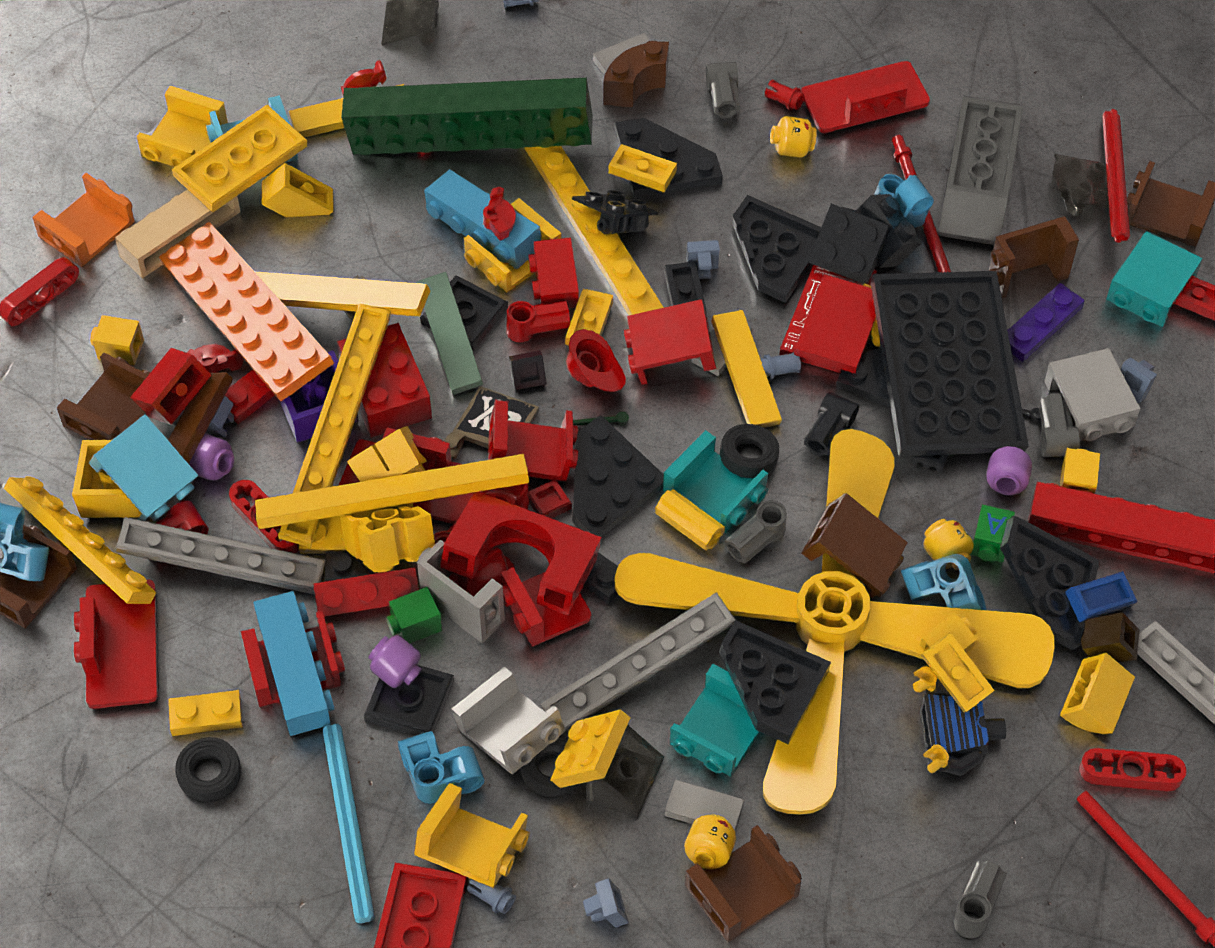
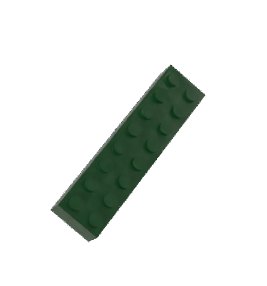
[341,77,593,155]

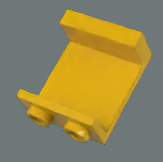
[137,86,228,167]
[464,198,561,293]
[414,783,530,888]

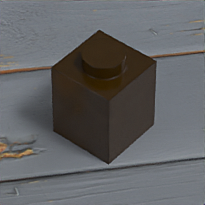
[1081,612,1140,663]

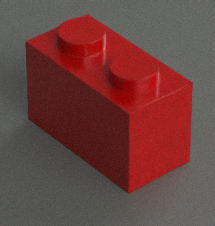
[528,237,579,308]
[130,348,212,425]

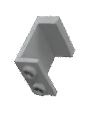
[1044,348,1140,441]
[417,540,505,643]
[451,667,565,775]

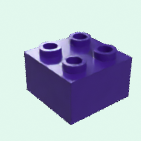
[279,350,359,443]

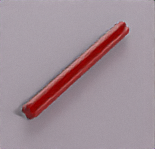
[1102,109,1130,243]

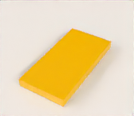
[172,105,308,212]

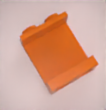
[32,173,135,267]

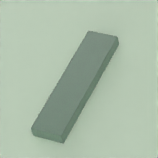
[416,271,484,395]

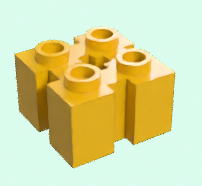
[340,503,435,572]

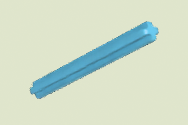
[323,724,375,924]

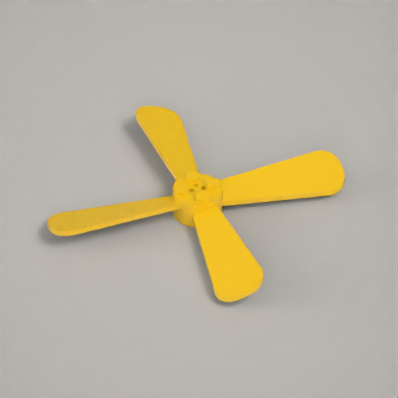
[615,429,1054,814]

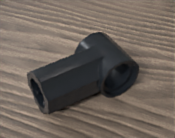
[804,391,860,457]

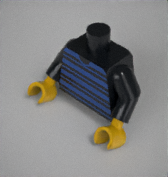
[913,666,1006,776]

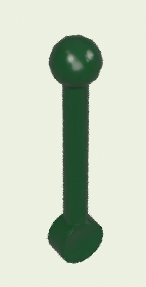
[561,411,629,426]

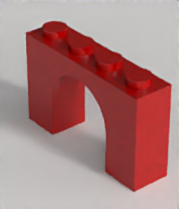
[440,492,602,615]

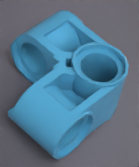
[874,174,934,228]
[0,503,49,581]
[901,554,986,610]
[398,731,485,804]

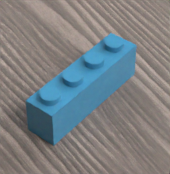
[424,169,541,269]
[253,591,335,736]

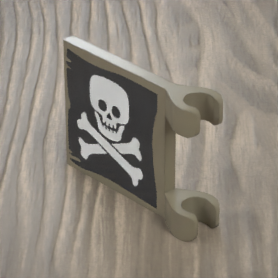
[444,386,539,459]

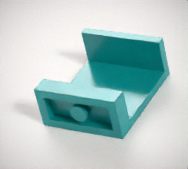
[1106,231,1203,328]
[663,430,768,534]
[670,664,759,777]

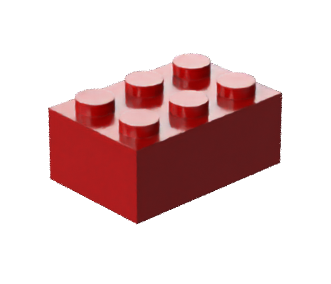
[337,323,432,438]

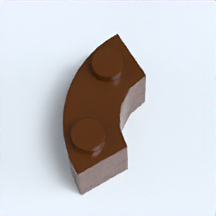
[603,41,669,107]

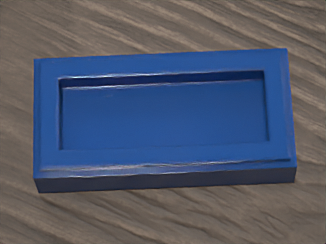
[1065,571,1138,623]

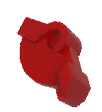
[340,60,387,95]
[483,187,516,241]
[187,344,244,373]

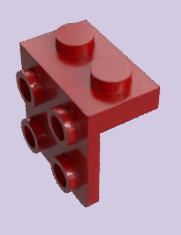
[501,567,591,647]

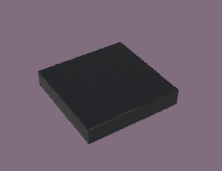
[420,275,508,351]
[364,665,454,736]

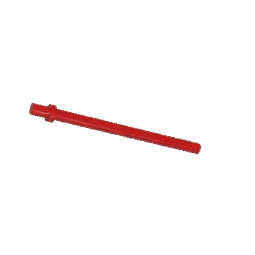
[892,135,951,272]

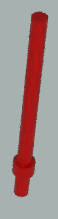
[1076,791,1215,948]

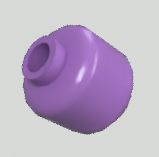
[189,434,234,481]
[987,446,1032,495]
[368,635,422,688]

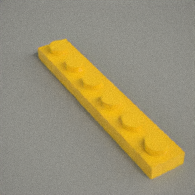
[4,476,156,604]

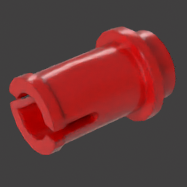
[765,80,805,110]

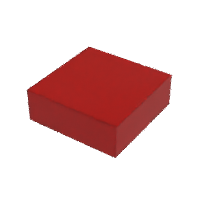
[528,480,572,519]

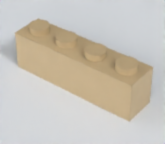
[115,189,240,279]

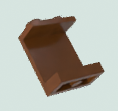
[1127,161,1215,247]
[987,216,1079,298]
[57,352,151,440]
[801,493,908,599]
[0,525,77,629]
[685,825,802,942]

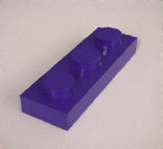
[1007,283,1085,362]

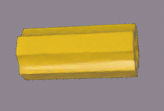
[655,489,725,551]

